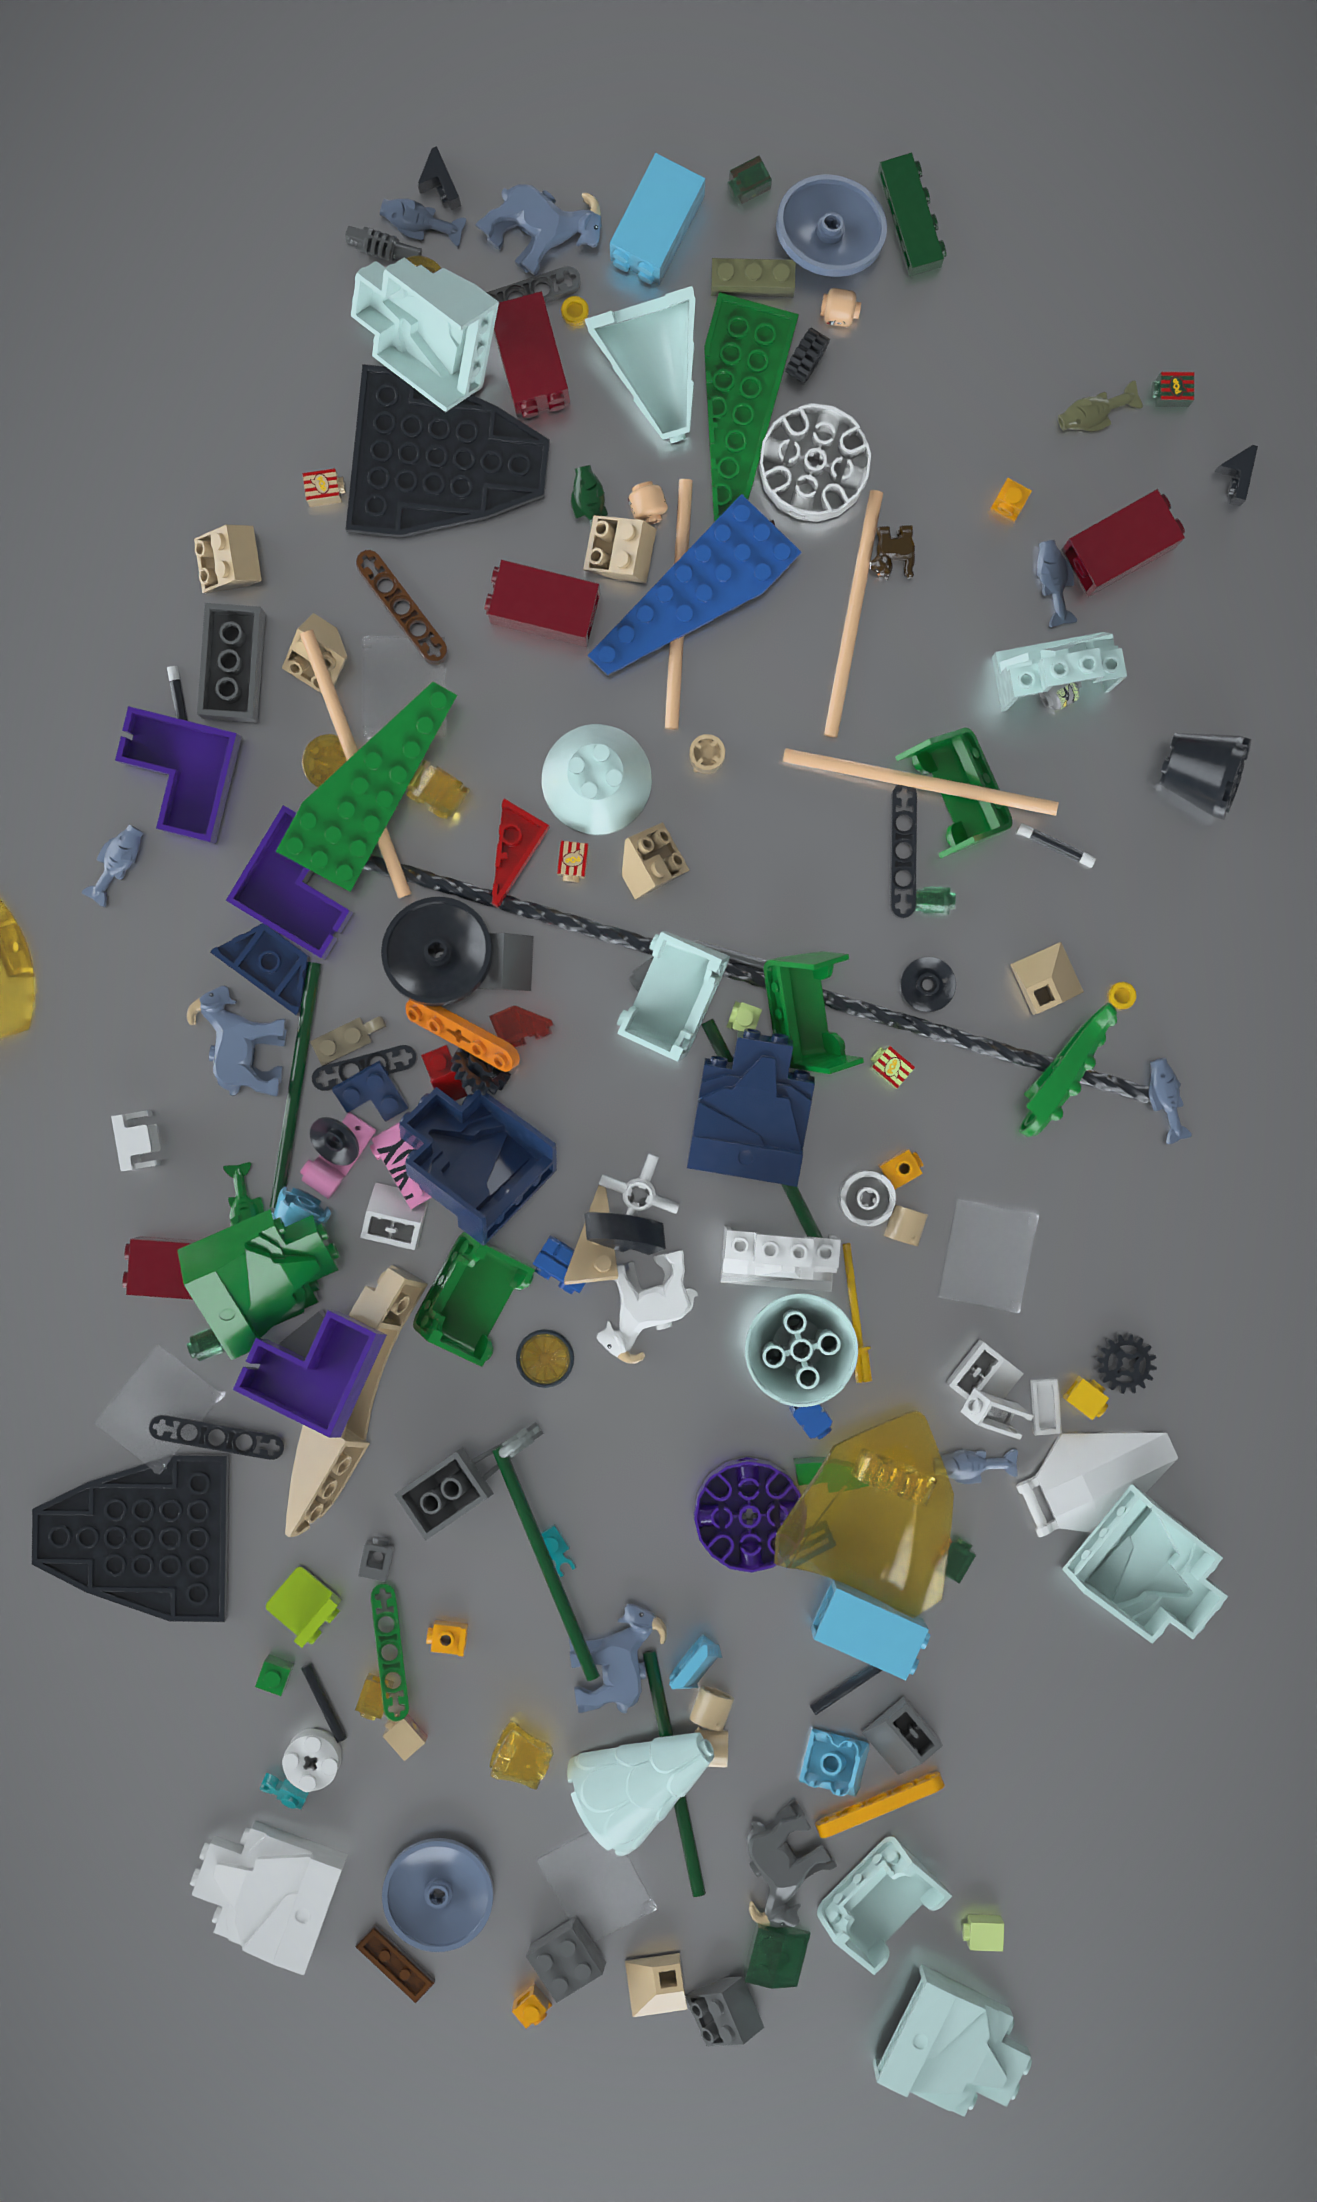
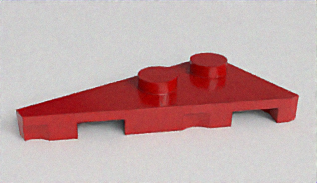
[492,798,550,908]

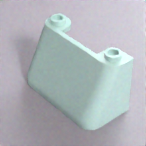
[617,931,730,1062]
[817,1837,952,1975]

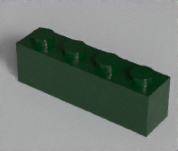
[878,152,947,277]

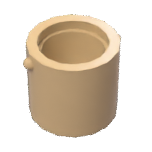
[689,734,725,774]
[884,1205,928,1246]
[690,1686,734,1731]
[695,1727,728,1768]

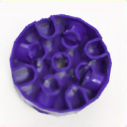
[694,1457,806,1573]

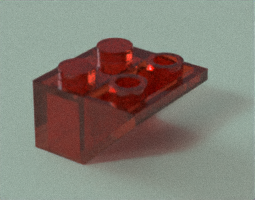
[489,1005,555,1049]

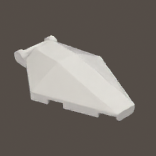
[1016,1432,1178,1537]

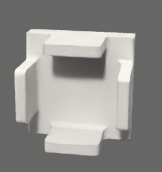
[111,1110,161,1172]

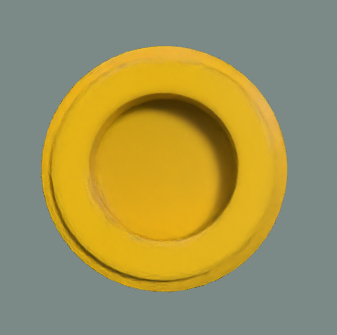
[561,296,589,326]
[1107,982,1136,1010]

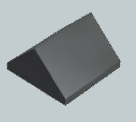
[477,933,534,991]

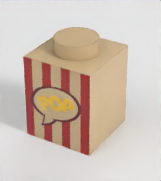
[302,468,346,507]
[557,841,589,883]
[383,1714,428,1761]

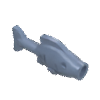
[380,198,467,246]
[1037,540,1077,628]
[82,824,143,907]
[1149,1058,1192,1144]
[933,1448,1018,1484]

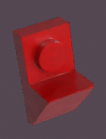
[421,1045,468,1101]

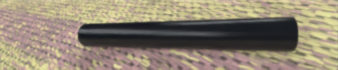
[301,1663,347,1743]
[810,1665,883,1715]

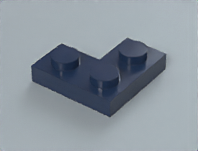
[332,1060,409,1122]

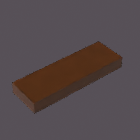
[355,1924,435,2003]

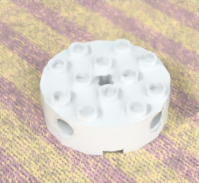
[759,403,871,522]

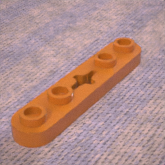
[405,1000,520,1072]

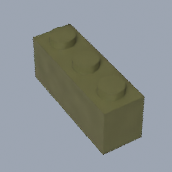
[711,258,796,297]

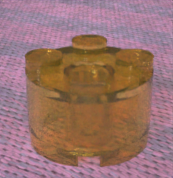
[406,759,470,819]

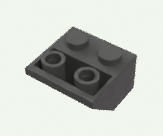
[862,1696,943,1775]
[686,1976,764,2046]

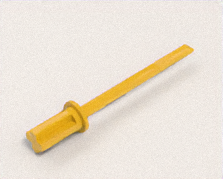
[842,1243,872,1383]

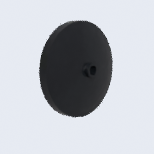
[381,897,493,1006]

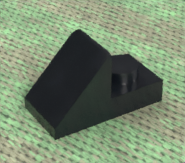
[418,146,461,210]
[1214,445,1258,506]

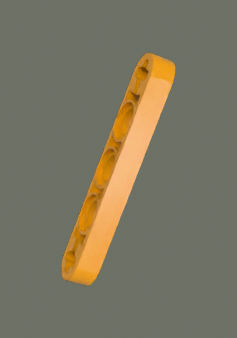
[815,1771,945,1838]

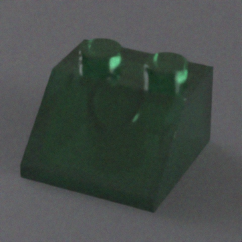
[744,1923,811,1989]

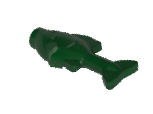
[570,465,608,527]

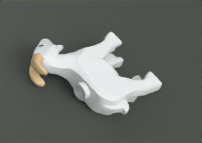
[596,1250,698,1364]

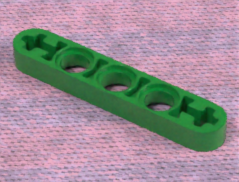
[370,1584,409,1722]

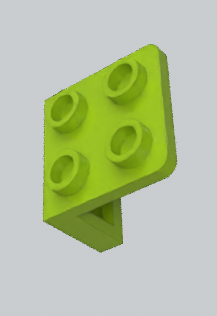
[266,1566,342,1648]

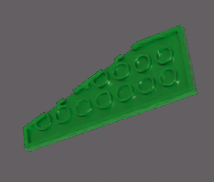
[704,292,799,522]
[276,682,457,892]

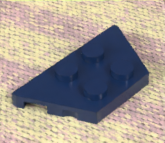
[210,923,309,1016]

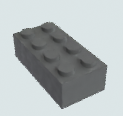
[197,603,265,723]

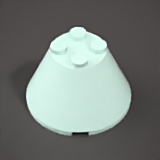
[542,724,652,835]
[745,1293,858,1407]

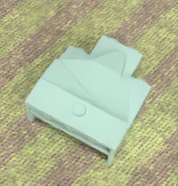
[351,258,499,412]
[992,632,1127,711]
[1062,1484,1228,1644]
[873,1964,1032,2117]

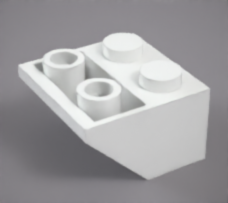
[360,1182,429,1250]
[946,1339,1024,1415]

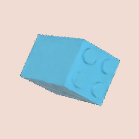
[610,153,706,285]
[811,1578,930,1681]

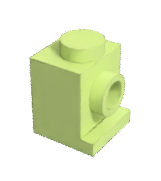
[726,1001,762,1032]

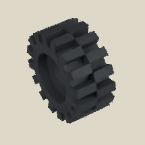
[785,327,830,383]

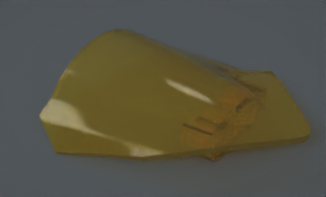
[774,1411,954,1618]

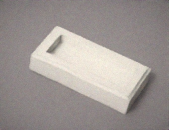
[1029,1378,1062,1436]

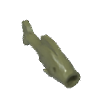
[1058,381,1143,432]

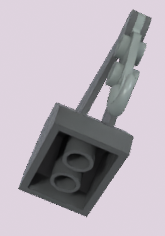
[394,1422,544,1541]

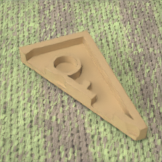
[564,1185,618,1285]

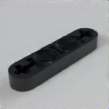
[312,1045,418,1091]

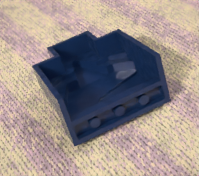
[687,1028,815,1187]
[399,1087,557,1246]

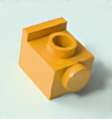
[991,478,1032,522]
[426,1620,468,1657]
[512,1983,552,2028]

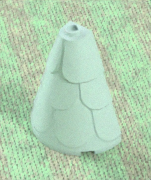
[585,286,696,444]
[567,1732,715,1856]

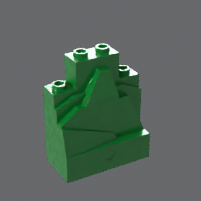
[178,1209,340,1360]

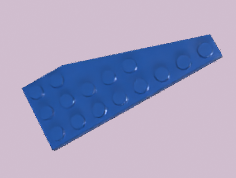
[588,494,802,676]

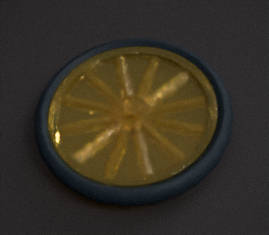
[516,1329,574,1388]

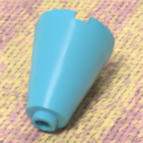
[274,1187,331,1227]

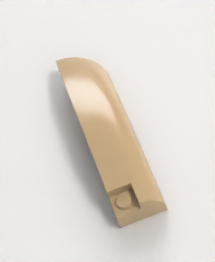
[285,1265,428,1537]

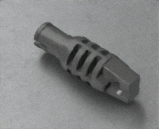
[345,226,422,266]

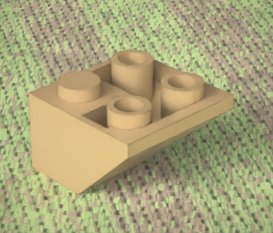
[282,613,347,694]
[622,822,690,899]
[1010,942,1084,1015]
[625,1953,687,2017]

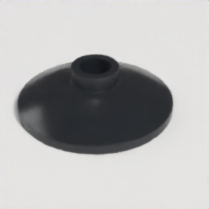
[901,957,956,1012]
[310,1117,359,1166]

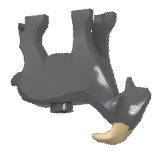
[747,1799,837,1928]

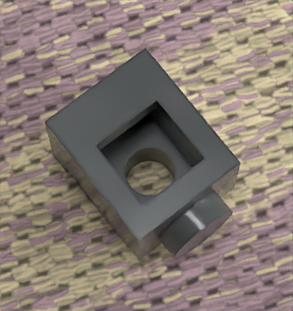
[358,1537,394,1582]

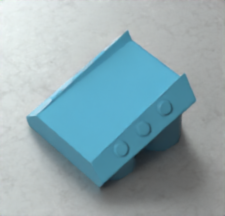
[669,1634,723,1689]
[799,1728,870,1797]

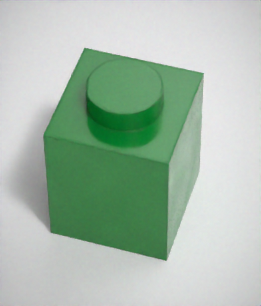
[255,1654,295,1696]

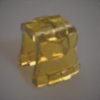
[489,1721,554,1790]

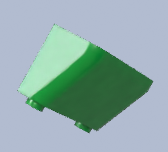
[413,1232,535,1367]

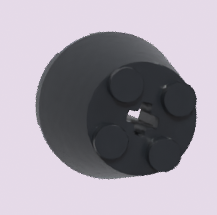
[1160,732,1251,820]

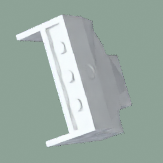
[720,1225,841,1292]
[190,1821,348,1975]

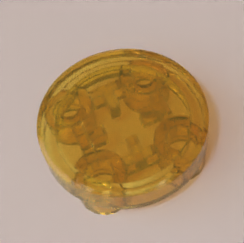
[302,734,347,787]

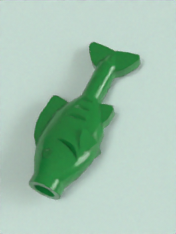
[223,1162,264,1226]

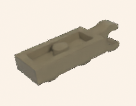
[310,1016,386,1066]

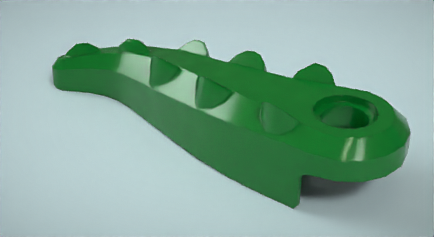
[1019,1003,1117,1137]

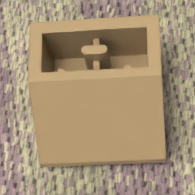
[583,515,657,583]
[194,524,262,593]

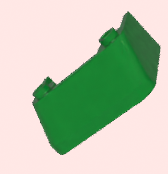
[895,727,1013,859]
[764,951,864,1074]

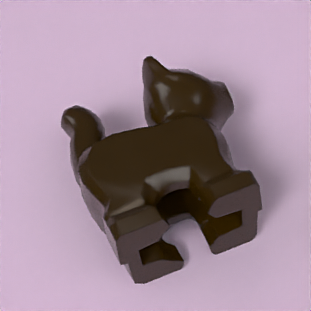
[869,525,915,580]

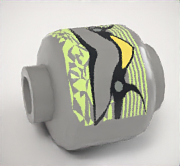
[1038,681,1082,710]

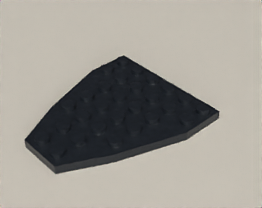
[345,364,550,538]
[32,1454,228,1622]

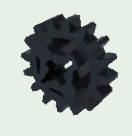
[451,1047,511,1096]
[1095,1333,1157,1394]

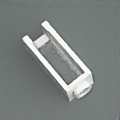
[961,1388,1033,1439]

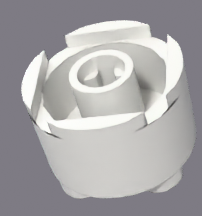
[838,1170,896,1226]
[282,1728,342,1792]

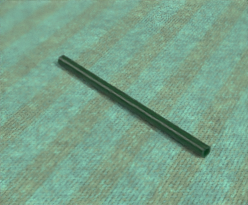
[270,962,322,1208]
[701,1019,823,1238]
[492,1445,600,1681]
[642,1650,706,1897]

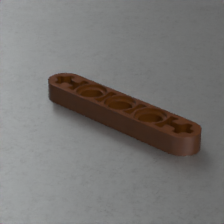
[356,550,447,665]

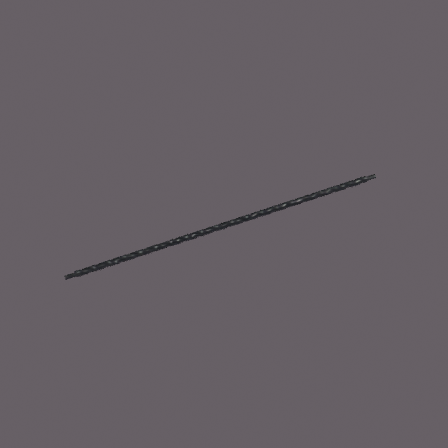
[363,854,1150,1103]

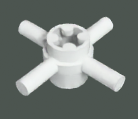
[599,1154,680,1216]

